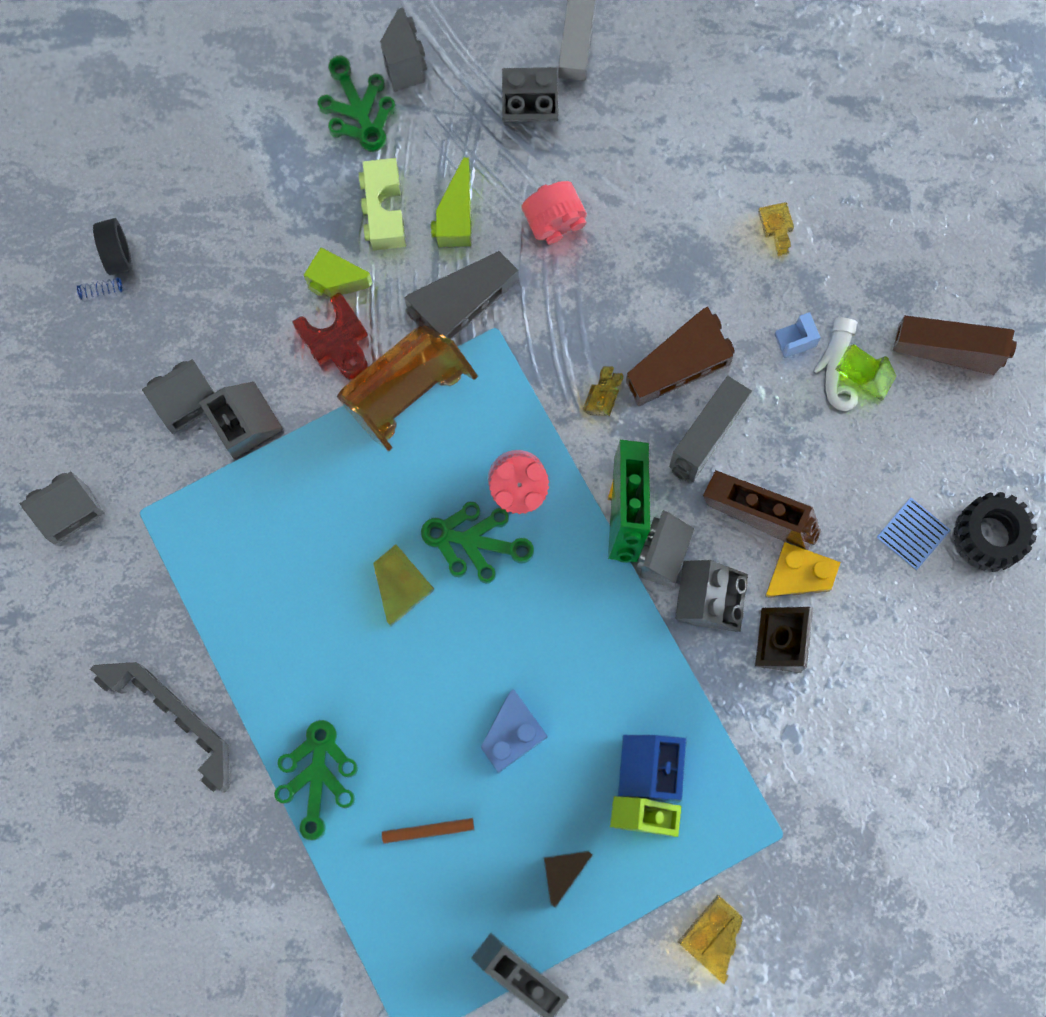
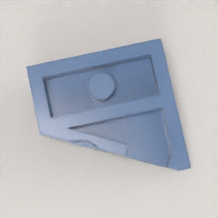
[481,689,548,773]

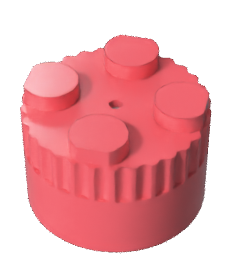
[521,181,587,245]
[488,450,549,514]

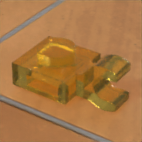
[758,202,794,256]
[582,366,623,416]

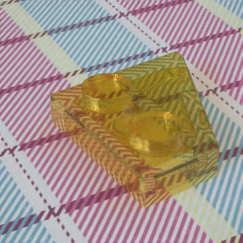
[373,544,434,626]
[678,895,743,984]

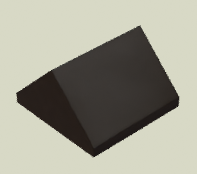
[755,607,813,673]
[544,851,593,907]

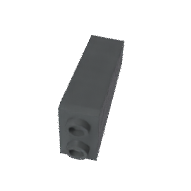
[404,251,519,346]
[669,375,752,482]

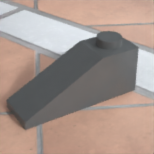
[471,933,569,1017]

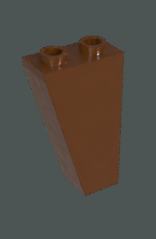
[626,307,735,406]
[893,315,1017,375]
[703,470,821,550]

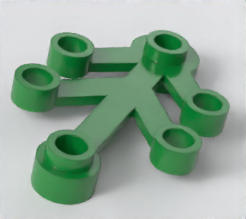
[317,56,396,152]
[421,502,534,584]
[274,720,358,840]

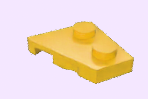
[765,542,841,598]

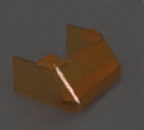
[337,326,479,452]

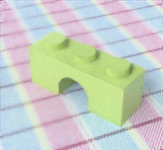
[359,158,406,250]

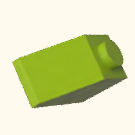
[304,247,373,298]
[610,796,682,837]

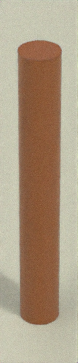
[382,818,474,844]

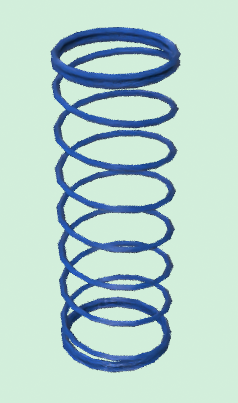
[77,278,122,300]

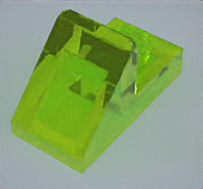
[835,344,897,401]

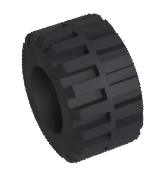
[953,492,1037,572]

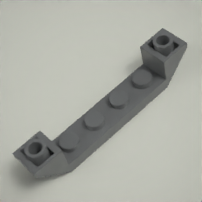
[90,662,229,792]

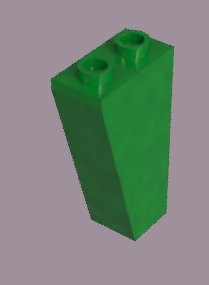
[608,439,650,563]

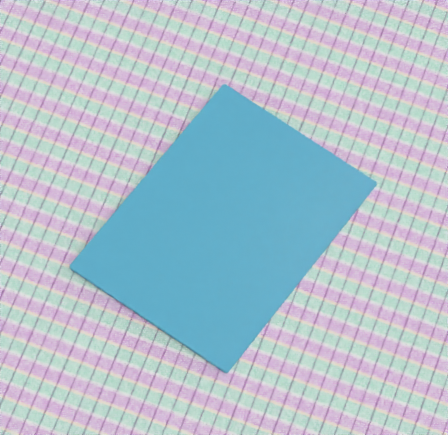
[140,328,783,1017]

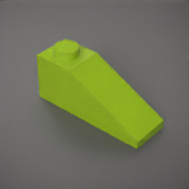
[431,157,472,248]

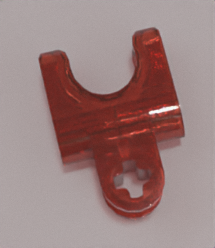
[292,293,368,381]

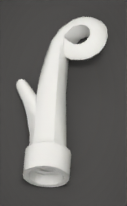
[814,317,858,411]

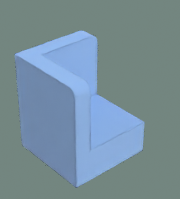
[775,312,821,358]

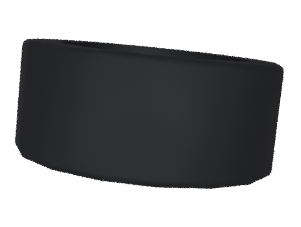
[93,218,132,276]

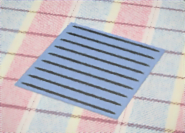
[877,498,951,570]

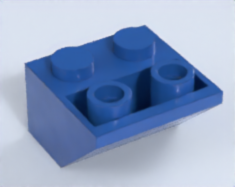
[618,735,686,802]

